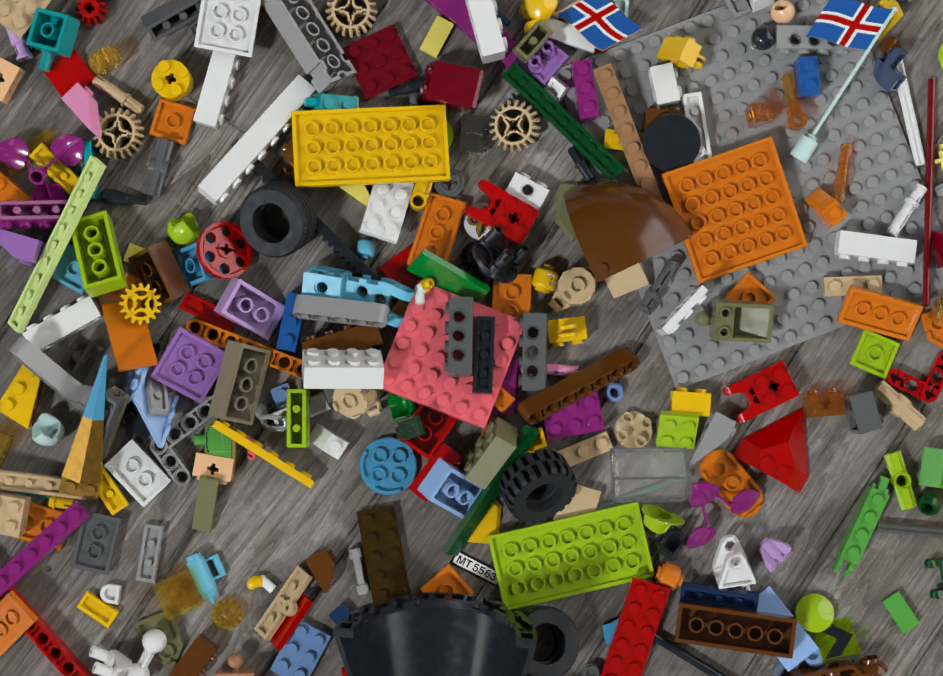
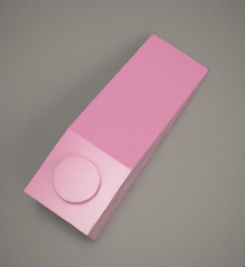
[61,82,102,138]

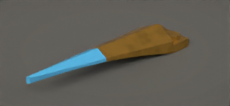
[58,354,107,500]

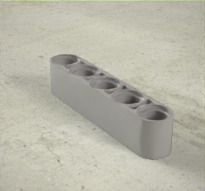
[292,295,389,328]

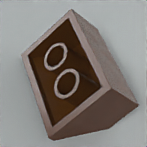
[128,240,191,308]

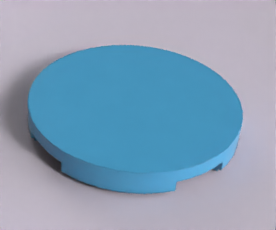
[360,437,417,495]

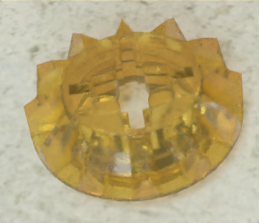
[212,598,243,630]

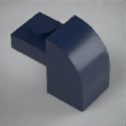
[873,47,908,93]

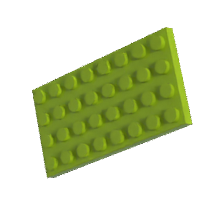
[487,501,655,610]

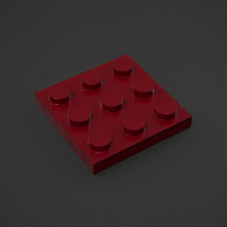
[342,24,418,101]

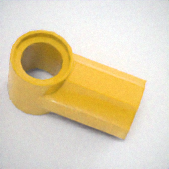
[409,182,433,212]

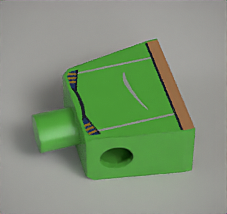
[194,422,239,458]

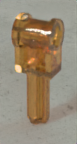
[780,74,807,131]

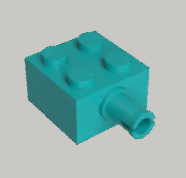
[26,8,81,72]

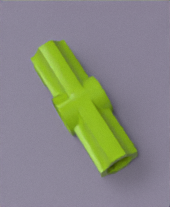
[883,450,917,510]

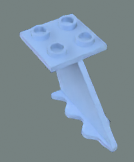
[123,367,179,449]

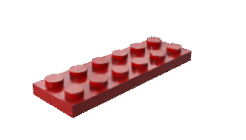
[600,576,670,676]

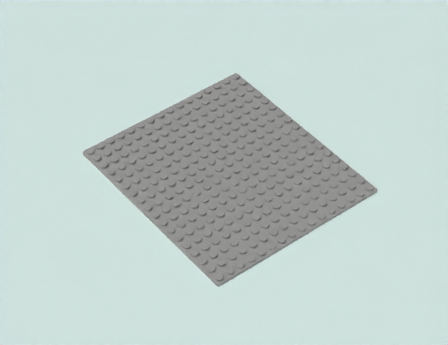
[555,0,943,388]

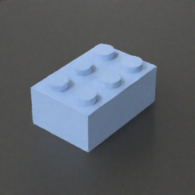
[417,457,482,519]

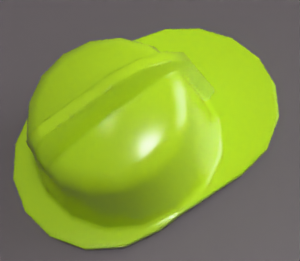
[641,504,685,534]

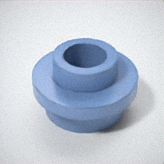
[604,383,624,402]

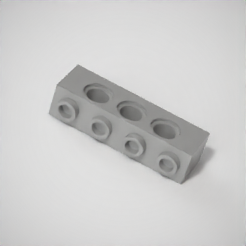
[773,25,854,56]

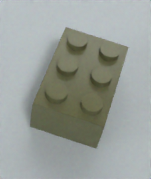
[464,417,517,490]

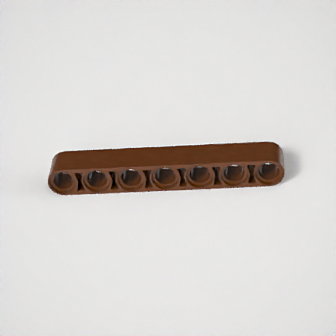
[517,347,640,425]

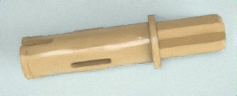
[92,74,145,114]

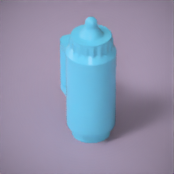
[186,552,227,604]

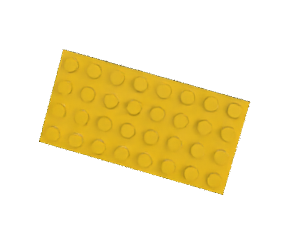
[291,105,450,188]

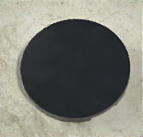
[642,113,701,171]

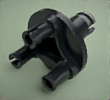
[470,225,530,284]

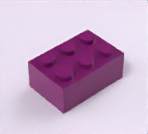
[543,391,604,441]

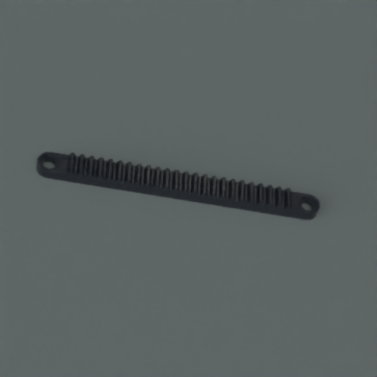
[231,139,400,305]

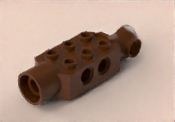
[790,655,888,676]

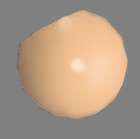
[771,0,795,24]

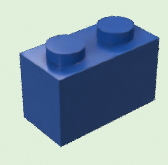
[794,56,820,100]

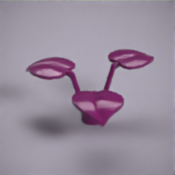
[0,134,84,201]
[686,481,760,548]

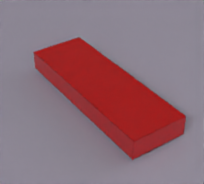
[179,293,236,332]
[270,593,313,651]

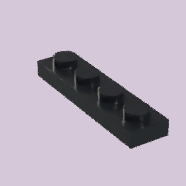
[472,316,495,395]

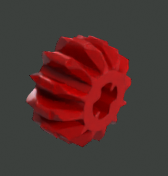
[74,0,108,27]

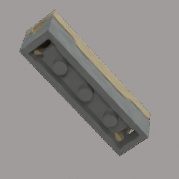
[102,386,130,460]

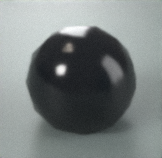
[751,26,775,51]

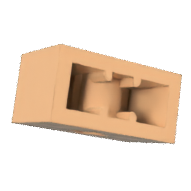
[0,58,25,105]
[192,452,237,485]

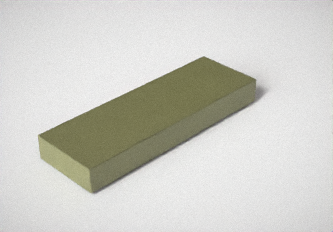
[192,474,220,532]

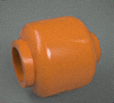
[654,562,684,590]

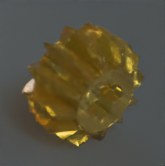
[88,45,122,75]

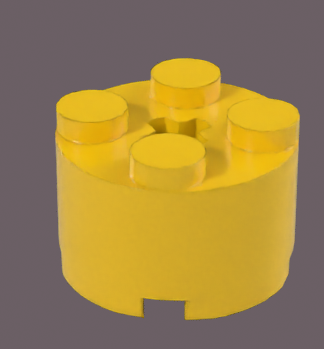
[151,60,194,102]

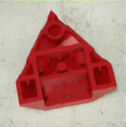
[733,408,809,493]

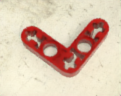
[884,351,943,403]

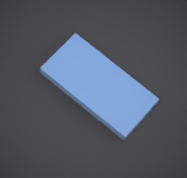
[757,586,818,672]

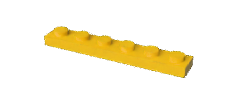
[211,419,314,488]

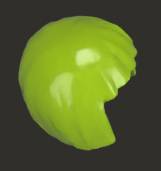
[167,212,199,245]

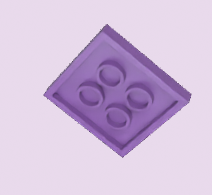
[150,326,225,403]

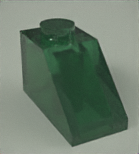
[395,415,426,441]

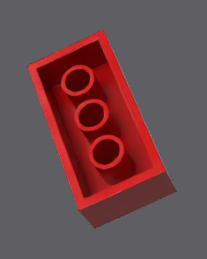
[398,405,458,460]

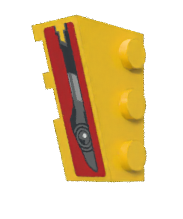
[0,365,45,429]

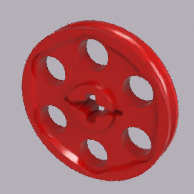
[196,221,253,280]

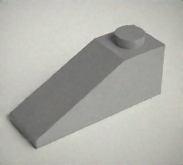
[687,411,737,465]

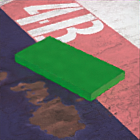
[406,249,490,303]

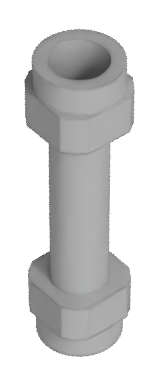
[349,547,369,595]

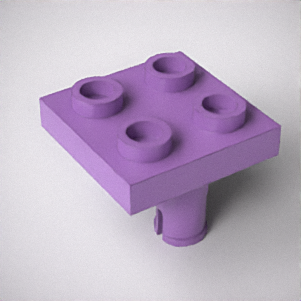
[515,39,569,87]

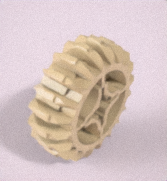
[325,0,377,38]
[489,100,541,152]
[92,108,144,160]

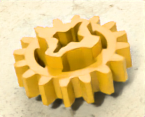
[118,283,162,325]

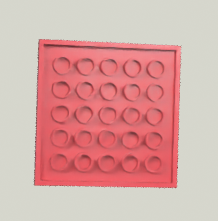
[382,280,523,429]

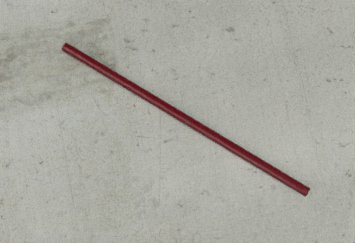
[922,78,936,306]

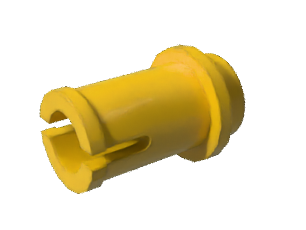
[48,496,74,509]

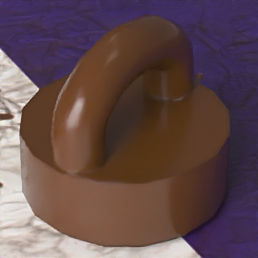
[880,36,901,55]

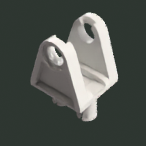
[712,534,756,591]

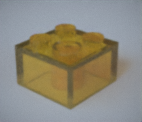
[152,568,203,621]

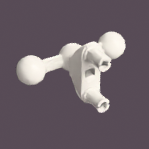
[89,628,167,676]

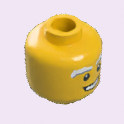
[531,264,559,294]

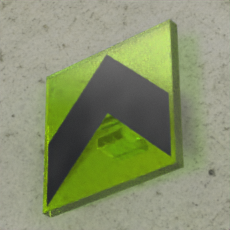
[813,617,861,662]

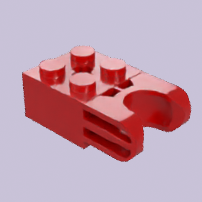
[463,180,540,246]
[722,360,800,423]

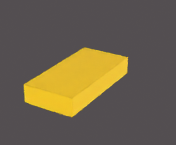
[76,590,120,628]

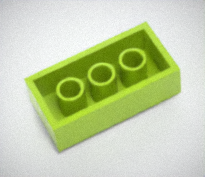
[72,210,128,298]

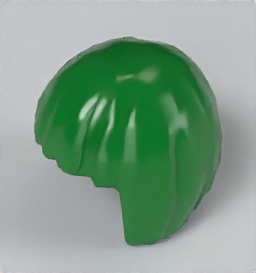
[388,392,419,421]

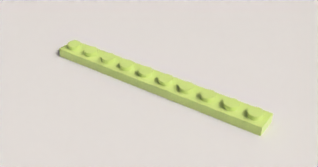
[7,156,106,333]

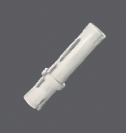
[886,183,927,238]

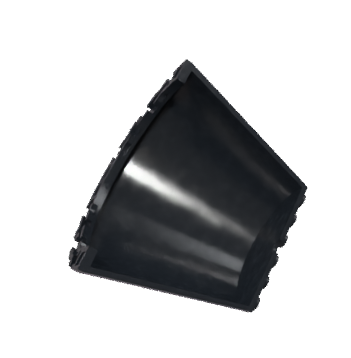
[333,592,537,676]

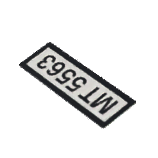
[450,551,499,587]

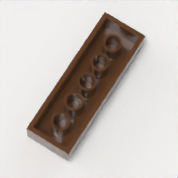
[674,600,797,659]

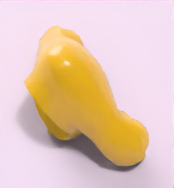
[519,0,558,34]

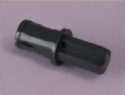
[568,146,596,182]

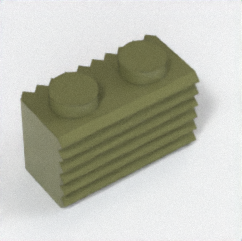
[512,20,553,63]

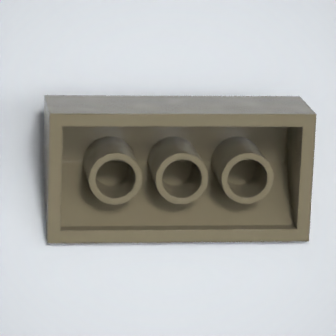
[208,340,272,426]

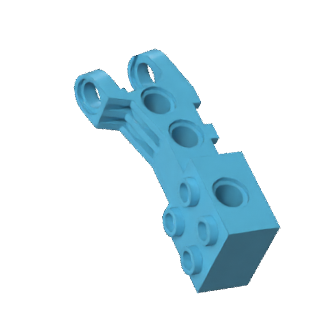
[302,264,415,328]

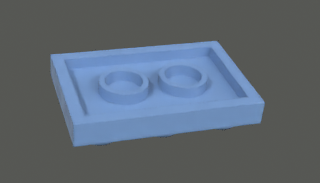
[270,620,332,676]

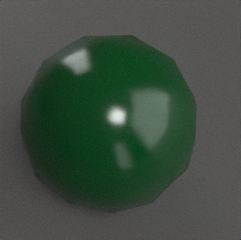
[917,492,942,516]

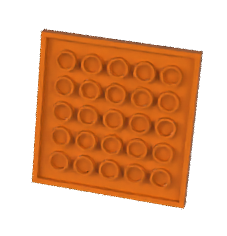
[661,136,808,284]

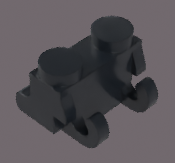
[653,526,689,561]

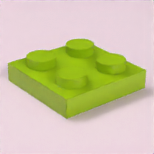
[848,329,900,379]
[655,410,699,449]

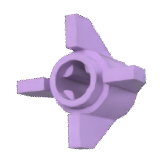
[759,537,793,573]

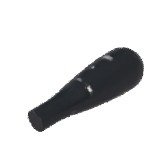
[388,75,426,98]
[100,188,148,206]

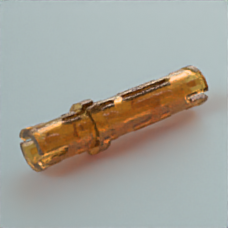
[833,144,853,203]

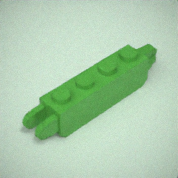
[832,475,890,578]

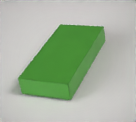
[881,590,920,634]

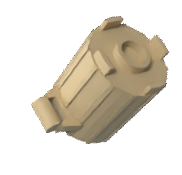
[548,265,596,313]
[332,389,383,419]

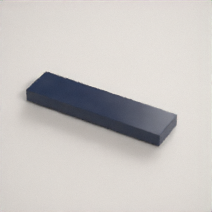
[680,581,759,612]

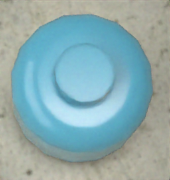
[356,239,376,260]

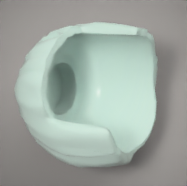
[32,413,65,446]

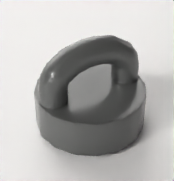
[408,91,427,106]

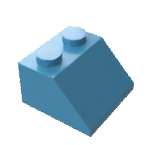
[175,240,223,287]

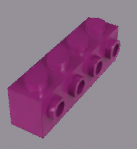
[0,200,68,229]

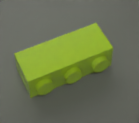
[287,388,310,448]

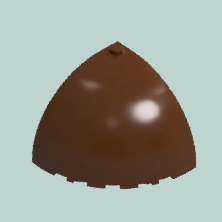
[564,182,694,283]

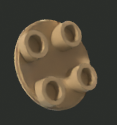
[614,411,653,449]

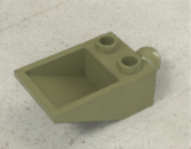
[695,298,774,343]

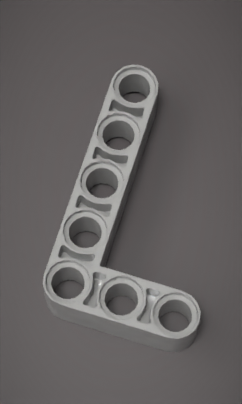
[8,336,93,411]
[150,395,214,486]

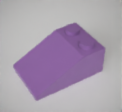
[0,229,47,267]

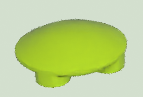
[795,594,834,633]

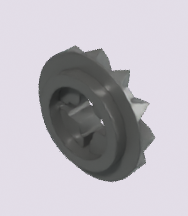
[434,167,464,198]

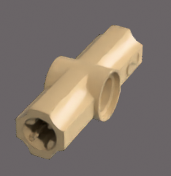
[872,380,926,431]

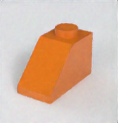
[804,188,848,229]

